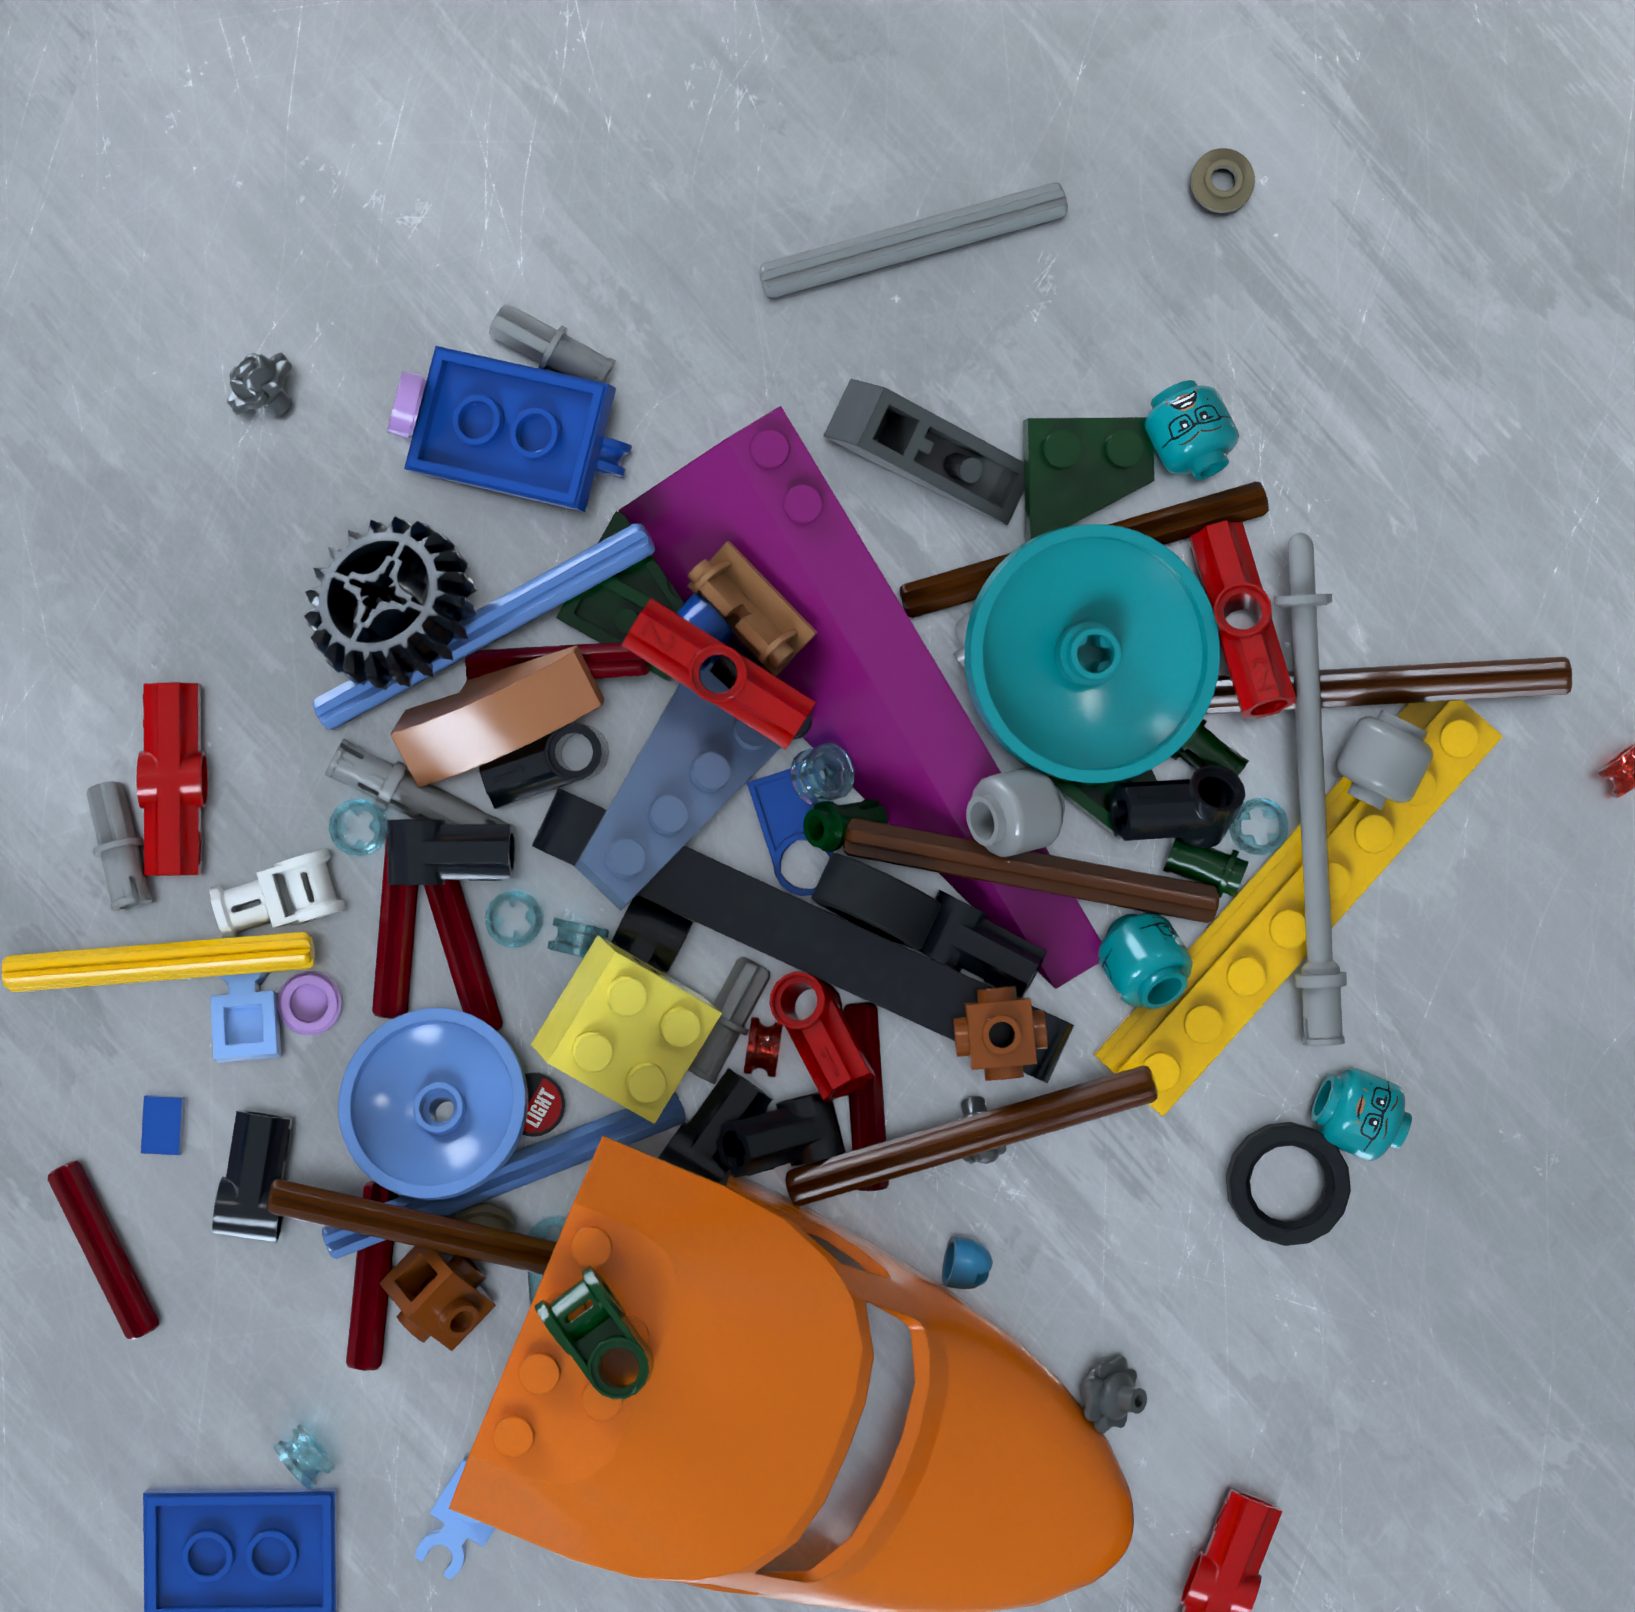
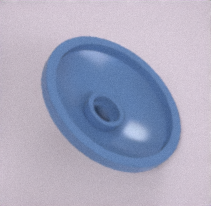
[338,1008,528,1200]

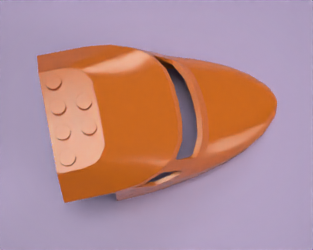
[448,1135,1134,1612]

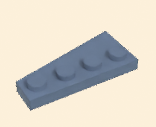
[574,663,781,911]

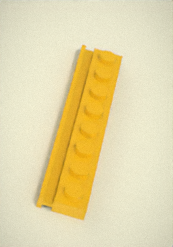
[1093,700,1503,1116]

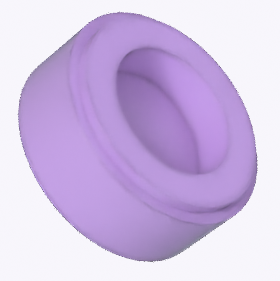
[387,370,426,438]
[277,971,343,1035]

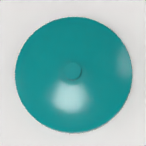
[964,524,1220,783]

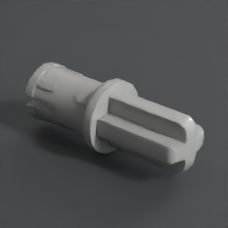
[489,304,616,383]
[86,781,153,911]
[687,957,770,1084]

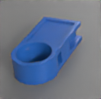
[747,764,835,896]

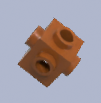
[953,986,1048,1081]
[379,1246,496,1351]

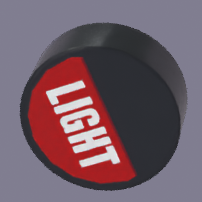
[522,1072,566,1137]

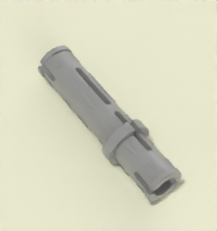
[325,739,514,826]

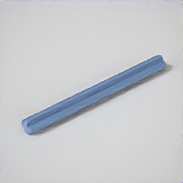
[313,524,655,729]
[322,1092,686,1259]

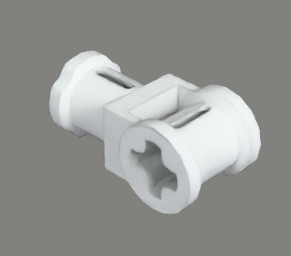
[209,848,347,938]

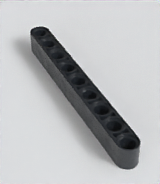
[532,788,1075,1083]

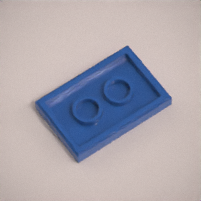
[404,346,616,512]
[143,1488,338,1612]

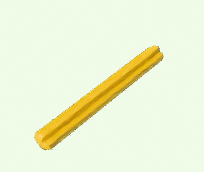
[2,932,315,992]

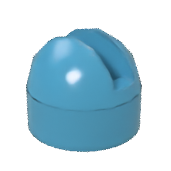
[942,1236,993,1290]

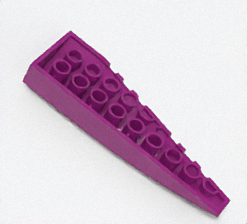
[618,406,1101,989]

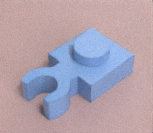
[210,972,281,1063]
[415,1456,495,1579]

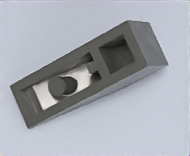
[824,379,1025,525]

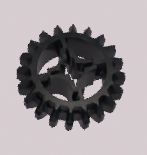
[304,516,477,690]

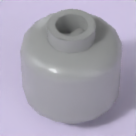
[1337,709,1433,810]
[966,767,1065,857]

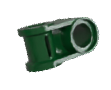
[535,1265,653,1399]

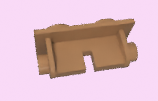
[687,541,817,676]

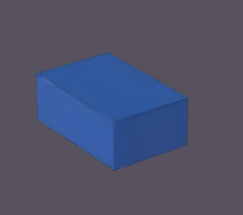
[141,1095,185,1155]

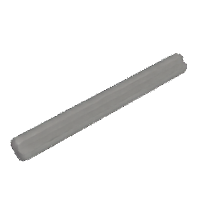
[759,182,1068,298]

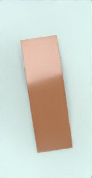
[390,645,605,788]

